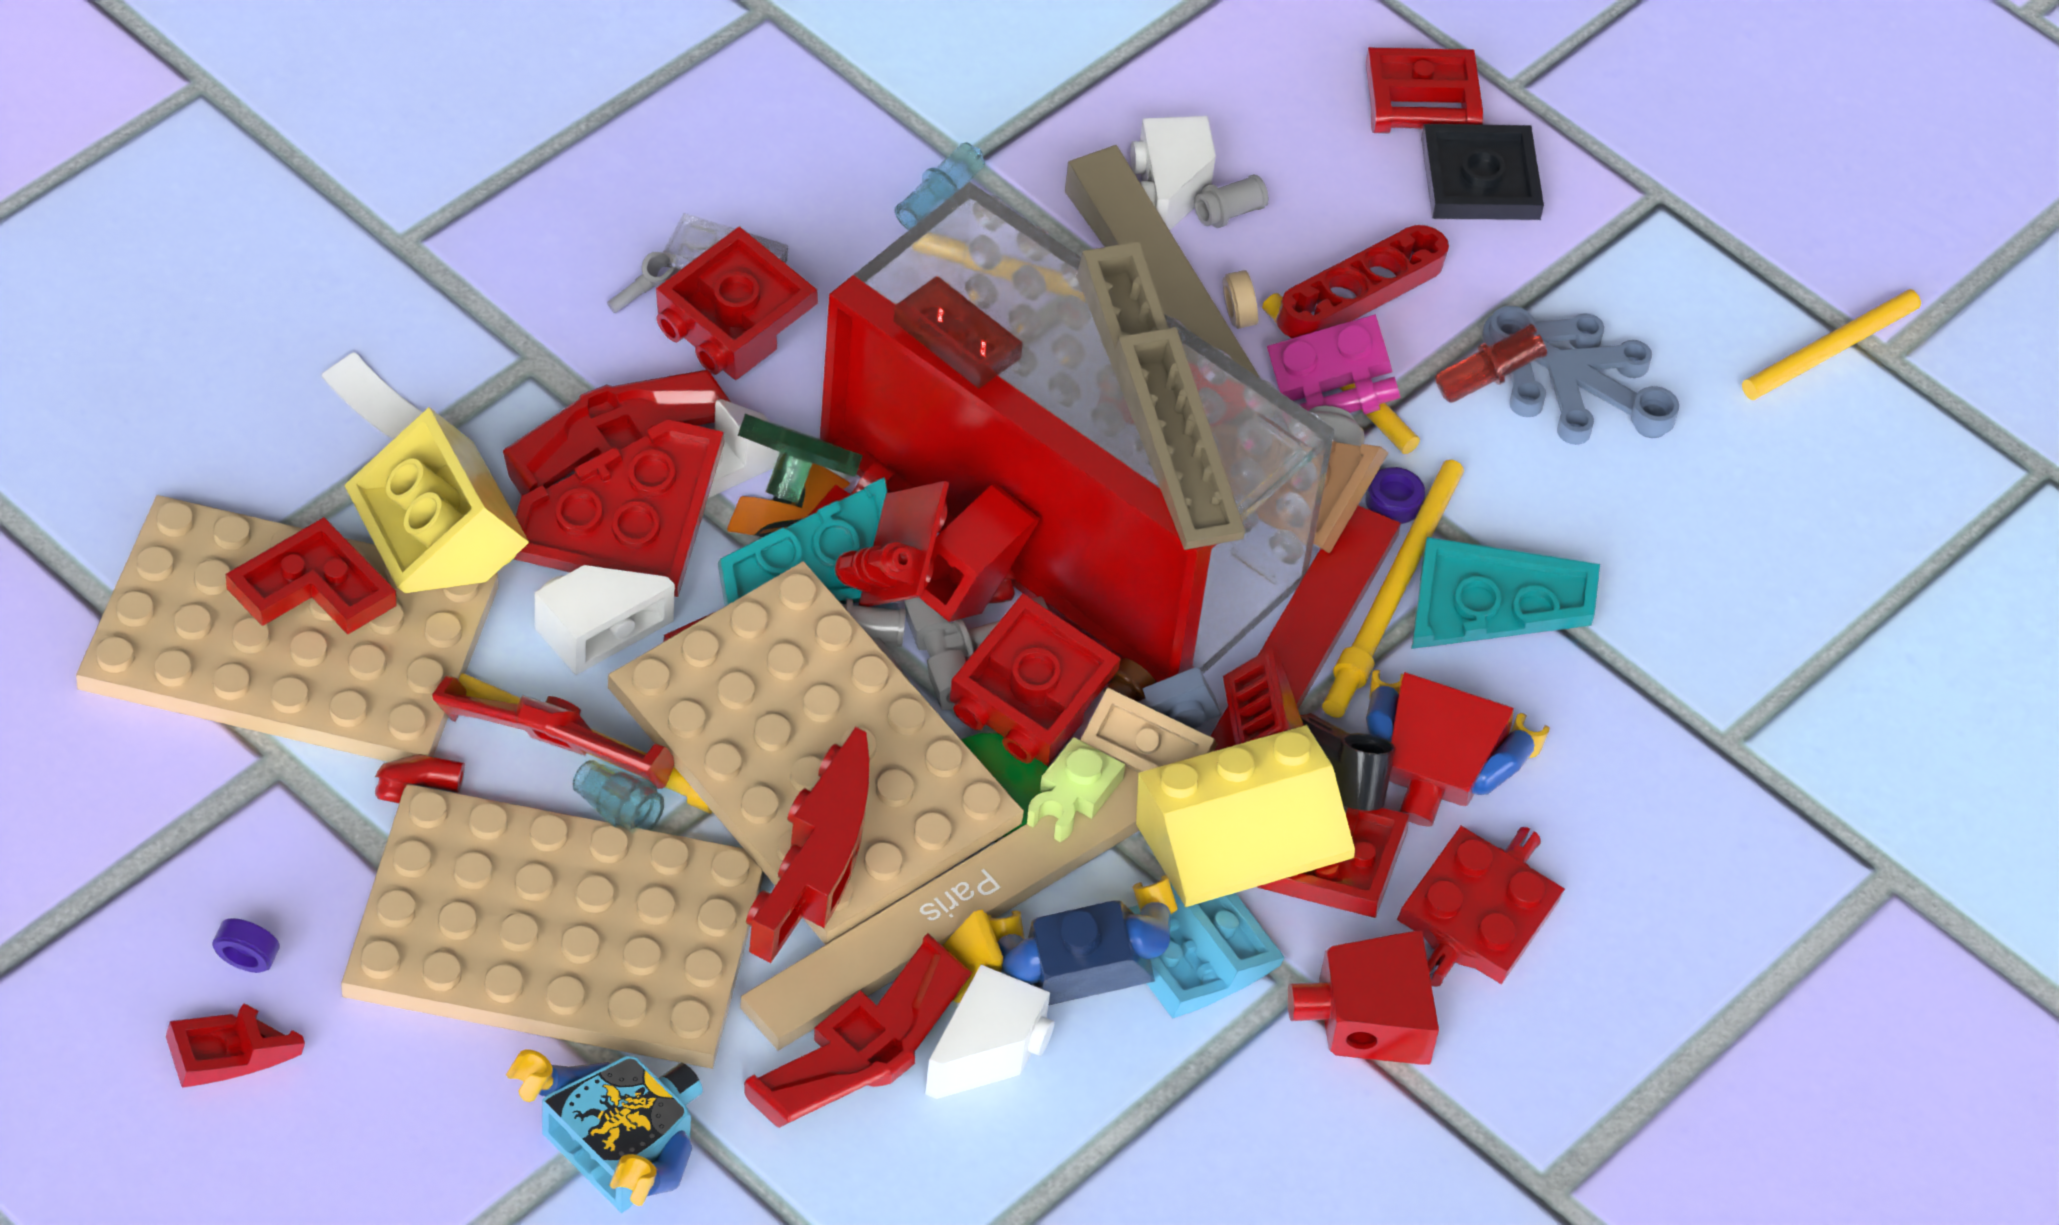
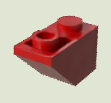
[919,484,1040,622]

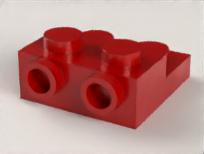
[656,226,818,381]
[950,593,1121,766]

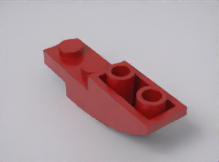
[746,727,870,963]

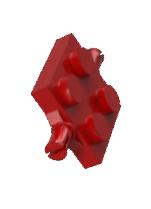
[1397,825,1565,987]

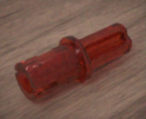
[1435,323,1548,403]

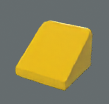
[942,909,1003,1003]

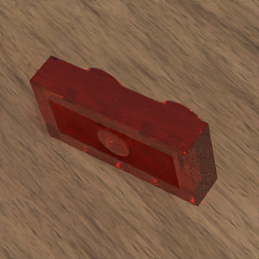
[893,275,1023,389]

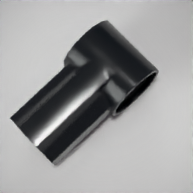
[1300,713,1396,811]

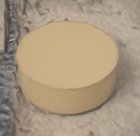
[1223,270,1258,329]

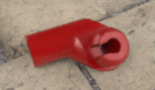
[375,754,465,803]

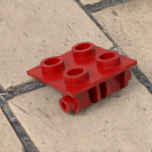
[835,481,949,606]

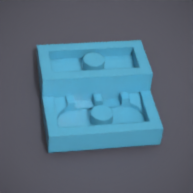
[1129,882,1285,1019]

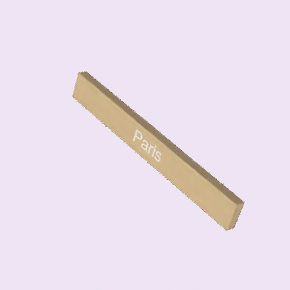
[740,766,1140,1051]

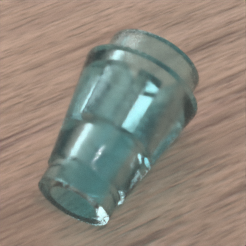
[572,760,664,834]

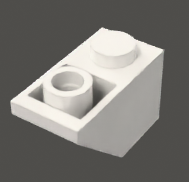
[1130,116,1216,230]

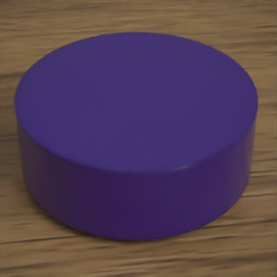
[1365,467,1425,524]
[212,918,280,973]

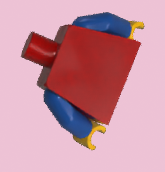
[1366,670,1550,827]

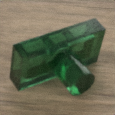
[738,413,863,504]

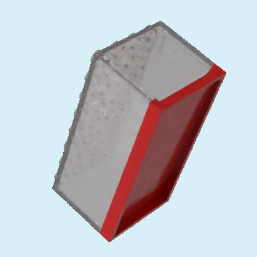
[819,181,1335,682]

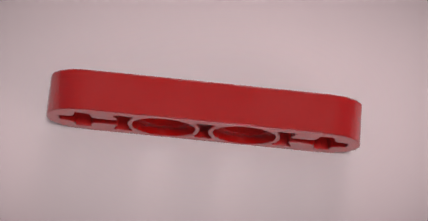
[1276,225,1449,338]

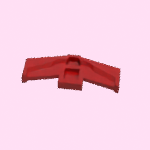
[503,369,732,496]
[432,675,674,789]
[744,933,972,1128]

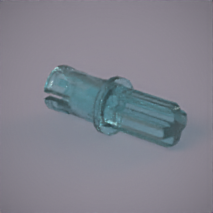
[894,142,985,231]

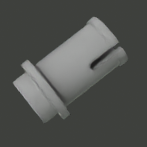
[1194,174,1269,228]
[841,598,906,647]

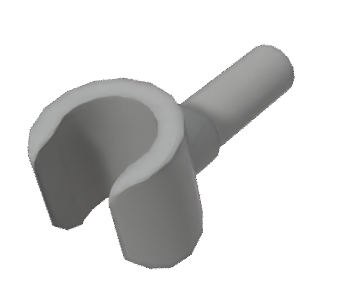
[607,252,680,313]

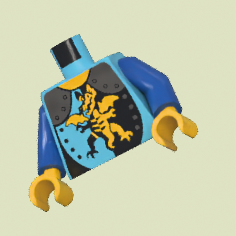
[506,1049,703,1214]

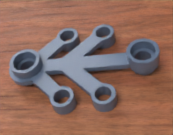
[1482,306,1679,445]

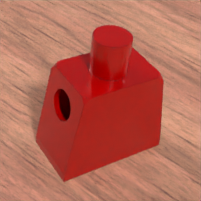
[1288,931,1439,1065]

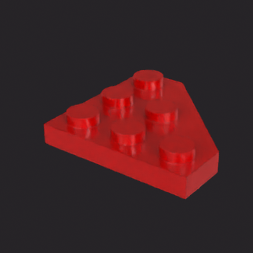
[514,419,725,597]

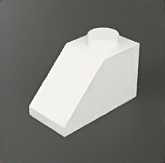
[535,565,675,675]
[925,965,1054,1099]

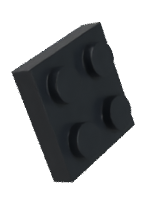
[1421,124,1544,220]

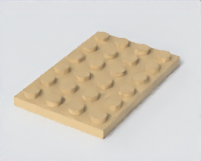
[76,495,498,762]
[608,561,1024,945]
[341,784,765,1069]

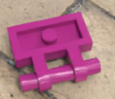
[1267,314,1401,428]

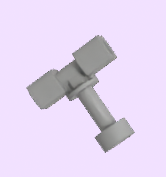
[904,596,1048,710]

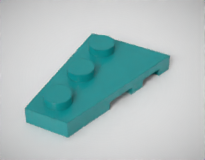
[717,478,887,606]
[1411,537,1600,649]

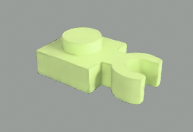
[1027,737,1125,842]

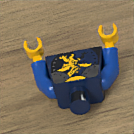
[987,875,1178,1005]

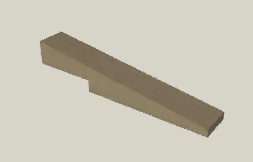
[1065,145,1279,427]
[1077,241,1245,550]

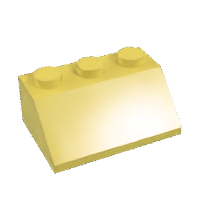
[344,407,529,593]
[1136,725,1355,907]

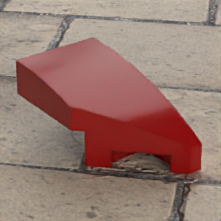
[165,1003,305,1088]

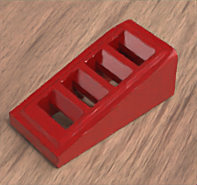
[1223,647,1304,745]

